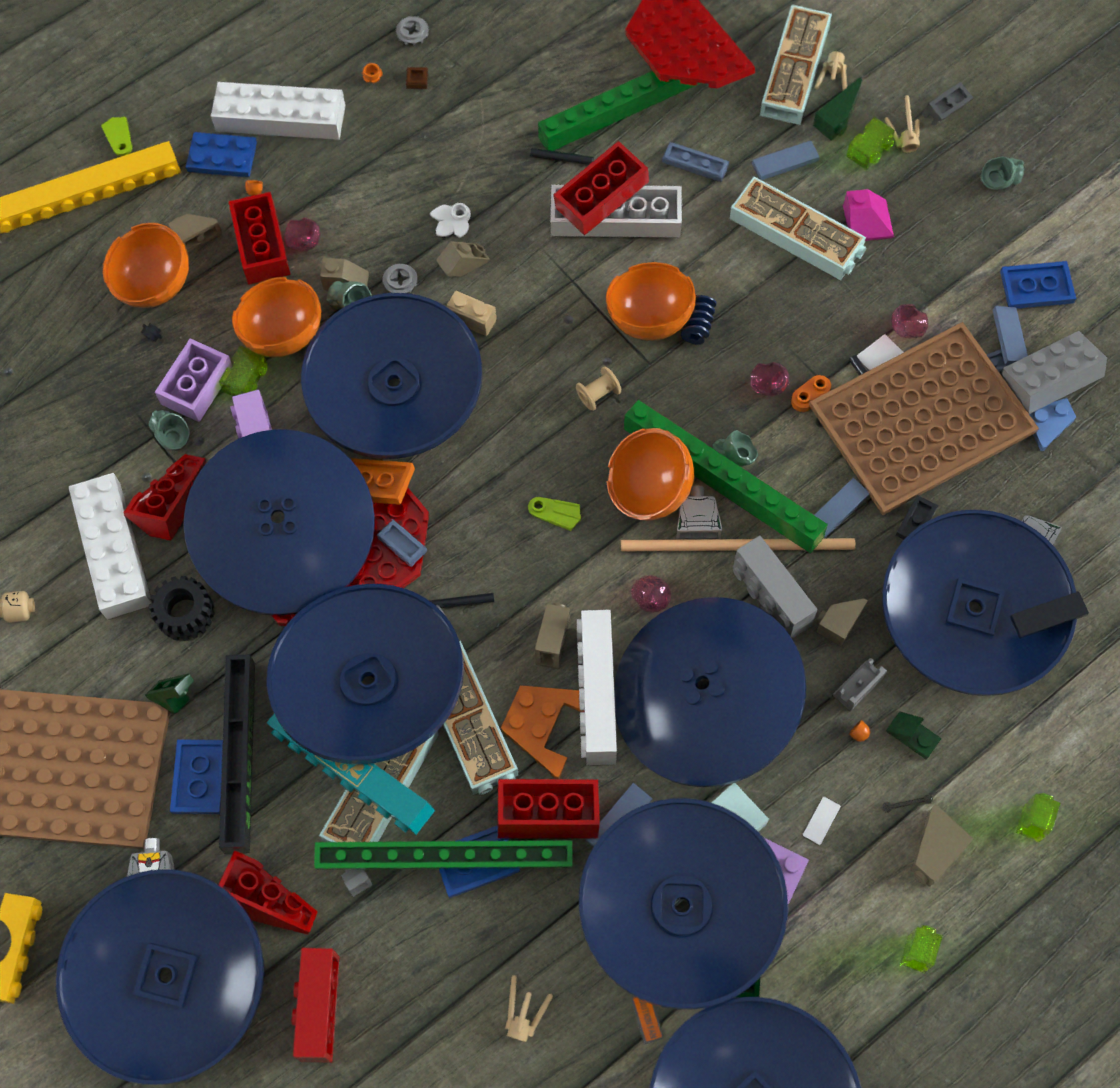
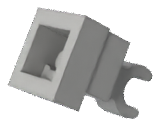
[341,870,373,897]

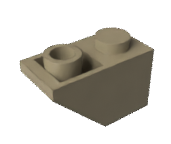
[436,241,490,277]

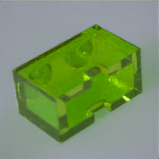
[846,117,895,170]
[219,345,268,396]
[1016,793,1061,842]
[900,925,943,973]

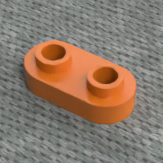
[791,375,831,412]

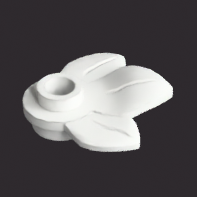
[430,203,471,238]

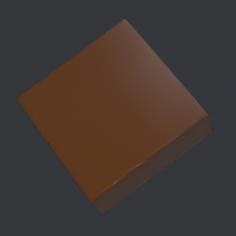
[406,67,428,89]

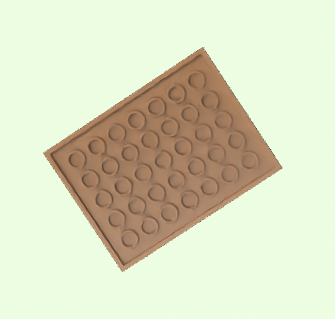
[809,322,1039,515]
[0,689,170,849]

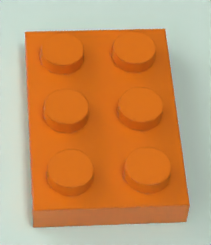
[350,458,415,505]

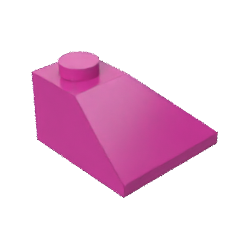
[843,189,894,241]

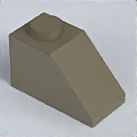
[168,214,222,252]
[320,258,369,291]
[816,598,868,646]

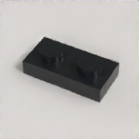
[895,495,938,540]

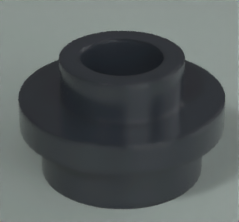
[141,323,162,343]

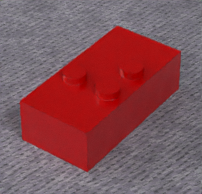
[553,141,649,236]
[228,192,291,285]
[498,779,600,838]
[292,948,340,1063]

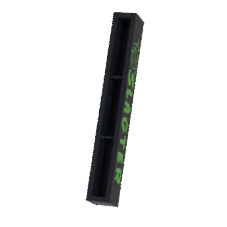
[219,654,255,854]

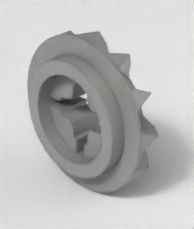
[396,17,429,46]
[383,264,418,293]

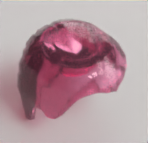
[285,217,321,251]
[891,304,928,338]
[750,362,789,397]
[631,575,671,612]

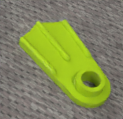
[101,117,132,156]
[528,497,581,531]

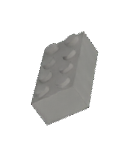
[1002,331,1107,414]
[733,535,818,639]

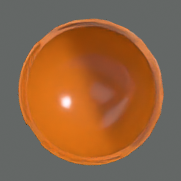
[103,223,189,308]
[606,262,696,341]
[232,277,321,358]
[606,428,694,521]

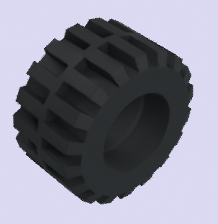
[149,576,215,641]

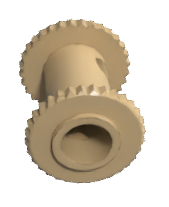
[576,367,621,411]

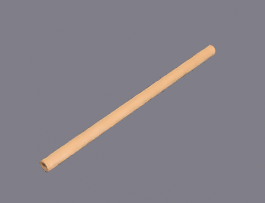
[621,538,855,552]

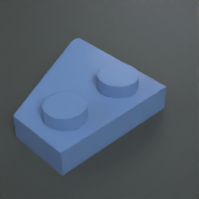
[1029,398,1076,451]

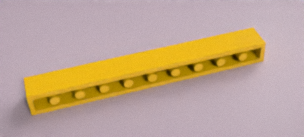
[0,141,181,234]

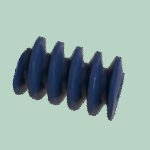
[681,295,717,345]

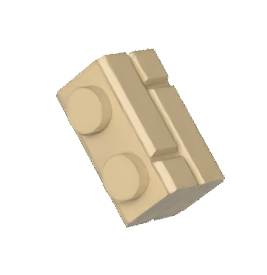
[446,291,496,336]

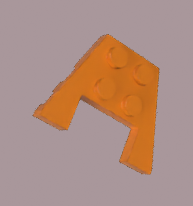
[501,685,585,779]

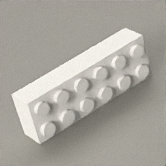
[211,82,345,140]
[550,185,682,237]
[68,473,152,619]
[577,610,617,765]

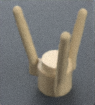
[814,51,847,90]
[885,96,920,153]
[505,975,553,1042]

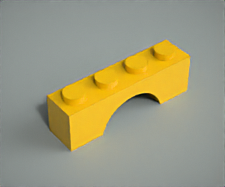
[0,893,42,1004]

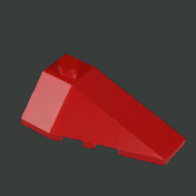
[123,454,207,541]
[218,850,318,935]

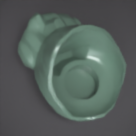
[981,157,1024,190]
[327,281,371,310]
[148,410,189,451]
[712,430,758,466]

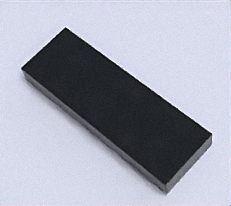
[1010,591,1089,639]

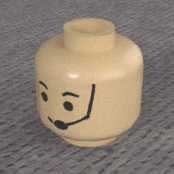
[0,591,35,623]

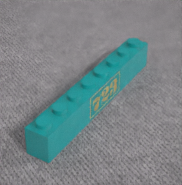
[267,713,435,835]

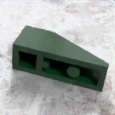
[813,77,863,141]

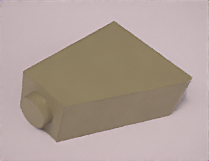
[535,603,570,669]
[911,804,974,887]

